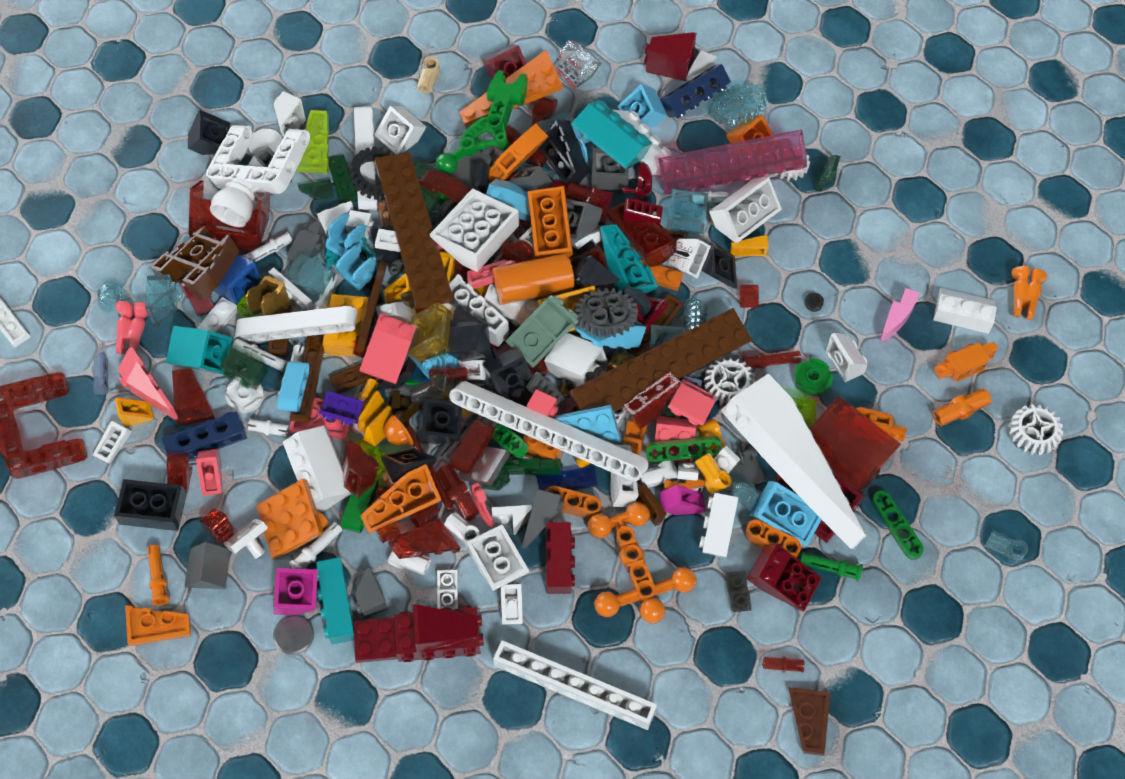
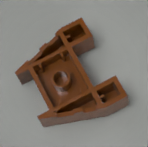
[150,226,240,300]

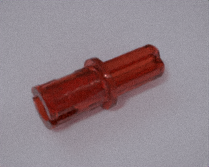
[429,366,468,381]
[762,656,805,673]

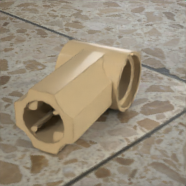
[417,56,440,94]

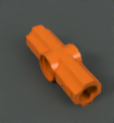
[932,388,992,426]

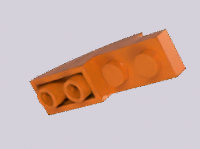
[489,123,549,183]

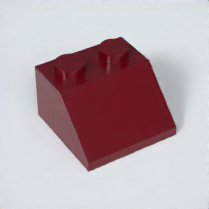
[482,45,526,79]

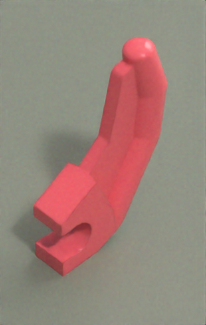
[471,483,495,528]

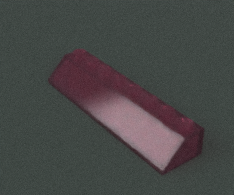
[658,129,807,195]

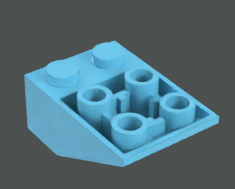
[575,317,646,349]

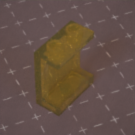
[408,302,451,362]

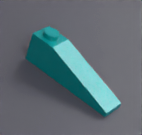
[600,224,658,294]

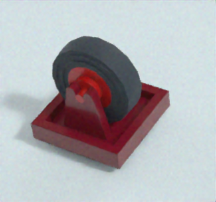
[622,287,668,332]

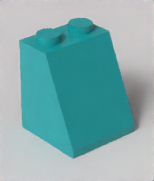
[166,326,233,375]

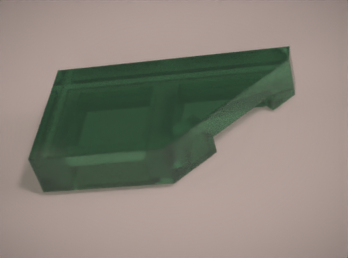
[298,179,334,200]

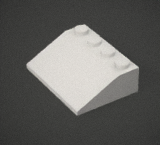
[430,189,519,272]

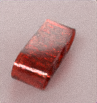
[449,419,495,475]

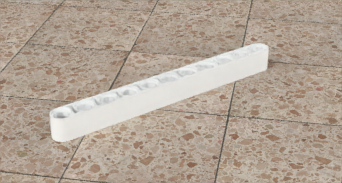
[449,381,648,481]

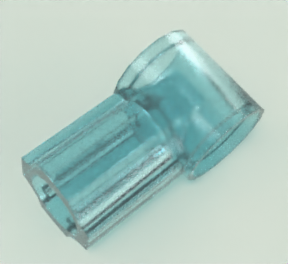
[985,530,1028,564]

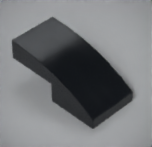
[377,360,417,389]

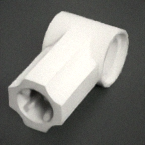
[639,460,680,488]
[444,512,480,548]
[388,542,431,575]

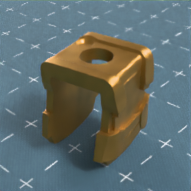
[245,276,291,316]

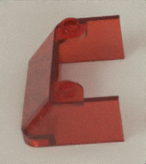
[189,180,271,251]

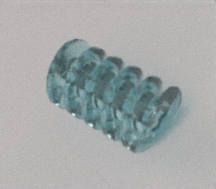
[683,298,708,333]

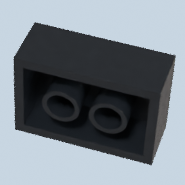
[114,479,187,531]

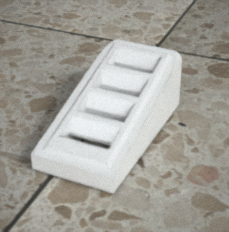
[92,421,132,464]

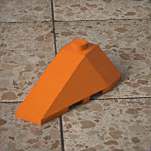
[360,464,442,534]

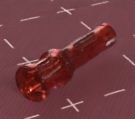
[742,350,801,370]

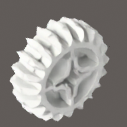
[704,357,756,406]
[1009,404,1063,456]

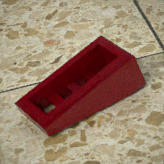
[624,198,663,223]

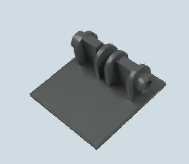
[727,447,766,493]

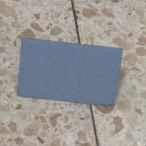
[93,351,108,395]

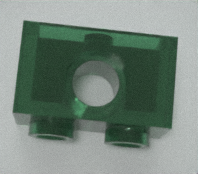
[220,348,268,390]

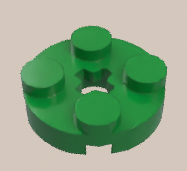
[794,358,833,397]

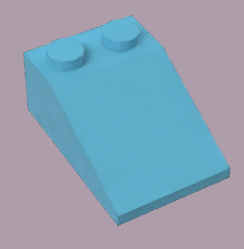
[750,481,822,547]

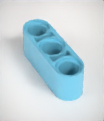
[278,361,309,412]

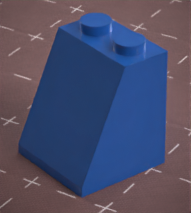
[214,255,261,306]

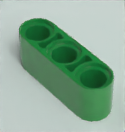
[341,476,379,533]

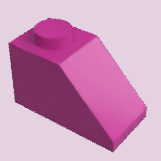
[660,485,706,515]

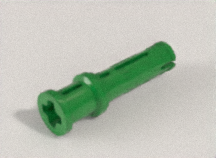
[801,552,863,582]

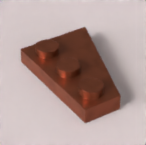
[788,687,831,756]

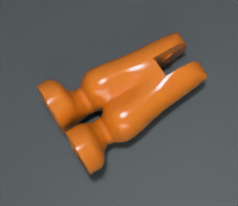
[1011,266,1047,320]

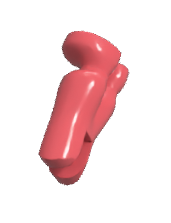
[115,301,152,354]

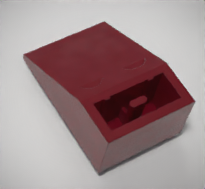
[747,543,821,612]

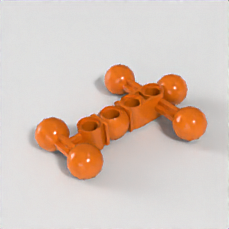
[587,502,697,624]

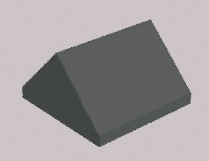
[185,542,231,589]

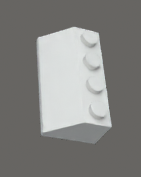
[709,177,782,243]
[283,426,353,512]

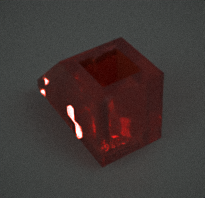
[199,508,234,544]

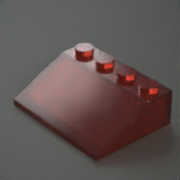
[809,396,901,492]

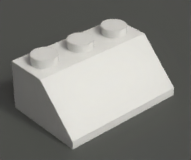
[933,287,997,334]

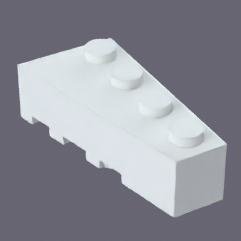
[613,110,675,175]
[436,274,509,347]

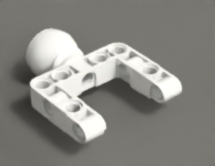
[206,125,310,227]

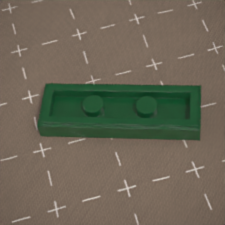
[329,155,358,204]

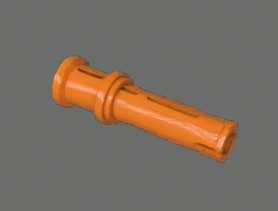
[147,545,170,606]

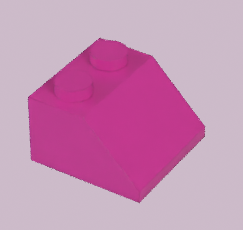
[274,568,318,615]

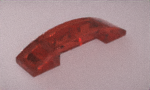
[419,169,471,204]

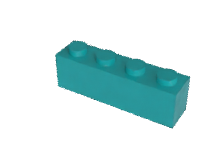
[315,557,354,645]

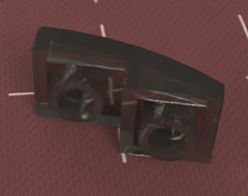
[725,571,752,613]

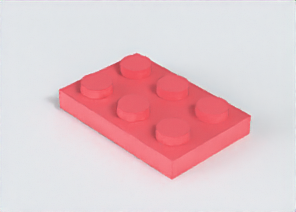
[289,398,350,440]

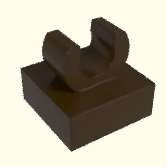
[388,390,409,415]

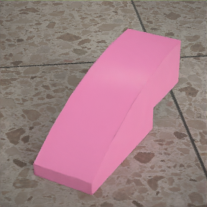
[880,288,920,342]

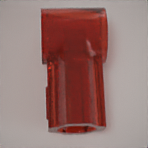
[565,182,604,207]

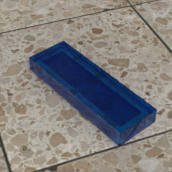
[536,466,598,491]

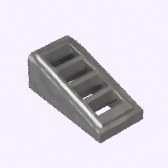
[526,372,565,407]

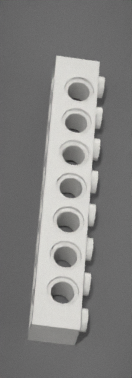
[493,640,657,730]

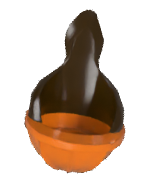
[384,401,421,447]

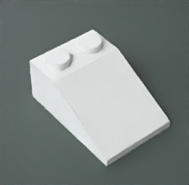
[466,525,529,591]

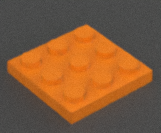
[256,479,323,560]

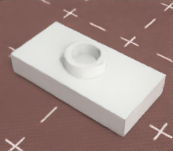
[678,463,698,480]

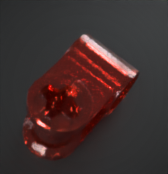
[532,97,558,128]

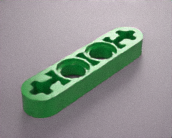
[645,436,722,462]
[872,491,924,560]

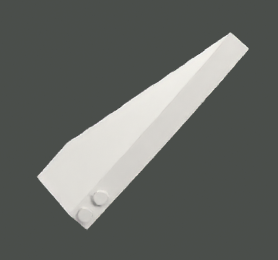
[721,374,867,550]

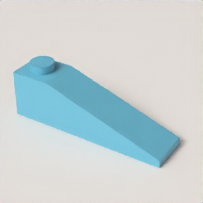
[486,179,531,222]

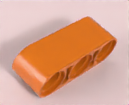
[546,486,601,519]
[745,519,801,558]

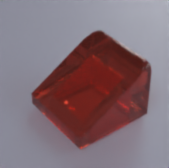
[739,285,759,308]

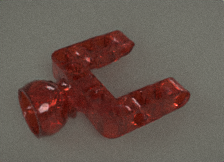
[0,372,88,479]

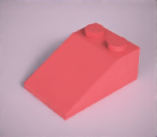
[359,313,417,384]

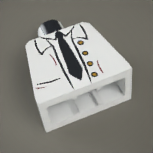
[667,239,711,279]

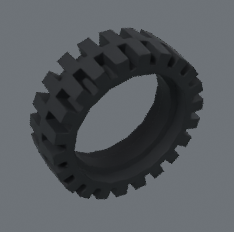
[349,147,395,200]

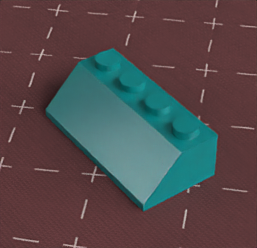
[571,99,652,169]

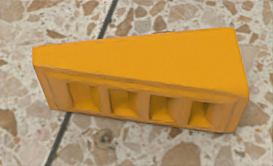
[730,235,768,256]

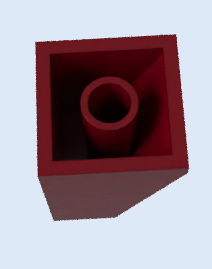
[644,32,697,81]

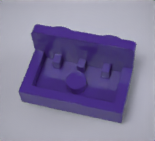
[318,391,365,426]

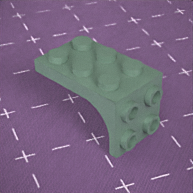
[505,295,579,368]

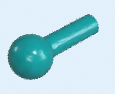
[361,236,376,258]

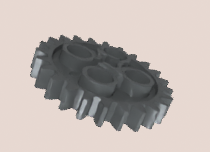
[575,288,638,338]

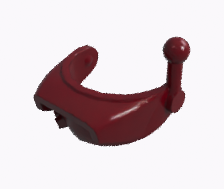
[622,163,652,200]

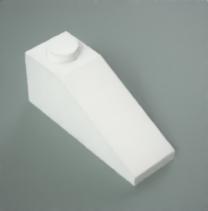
[610,444,639,507]

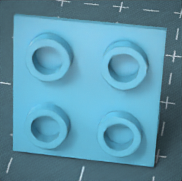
[409,345,461,379]

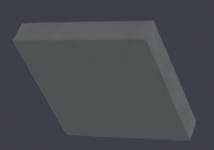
[460,445,510,486]

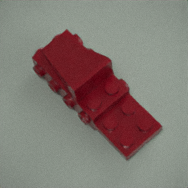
[354,604,484,663]

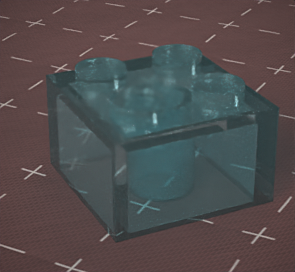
[667,189,709,236]

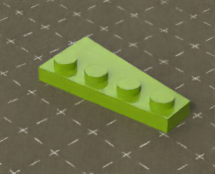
[295,110,329,174]

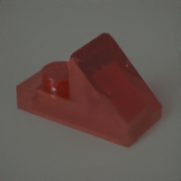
[167,453,193,494]

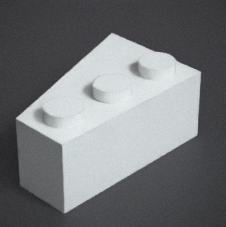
[699,493,738,558]

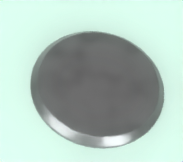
[273,615,314,655]

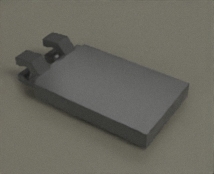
[438,138,495,199]

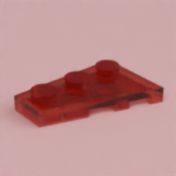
[172,368,215,425]
[388,518,461,559]

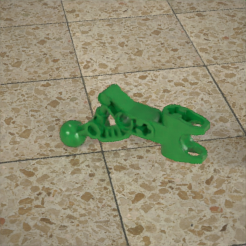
[435,70,528,175]

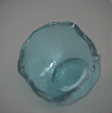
[97,282,126,312]
[732,481,759,511]

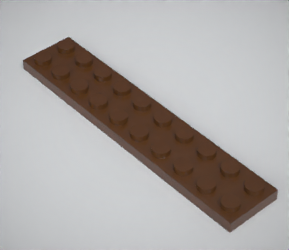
[374,152,453,309]
[569,308,752,412]

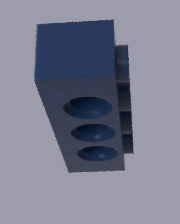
[660,64,731,118]
[162,411,247,466]

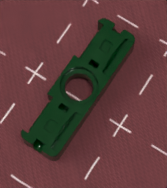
[501,458,563,475]

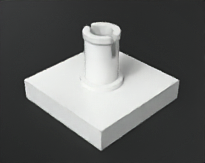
[223,519,268,559]

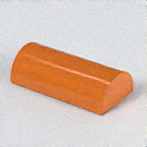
[528,186,573,259]
[492,254,574,305]

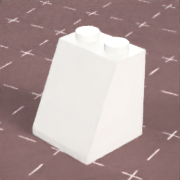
[544,333,608,388]

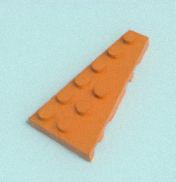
[460,50,564,128]

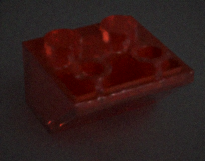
[343,439,379,499]

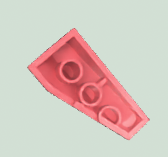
[118,347,178,420]

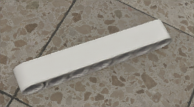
[354,106,378,212]
[234,306,357,343]

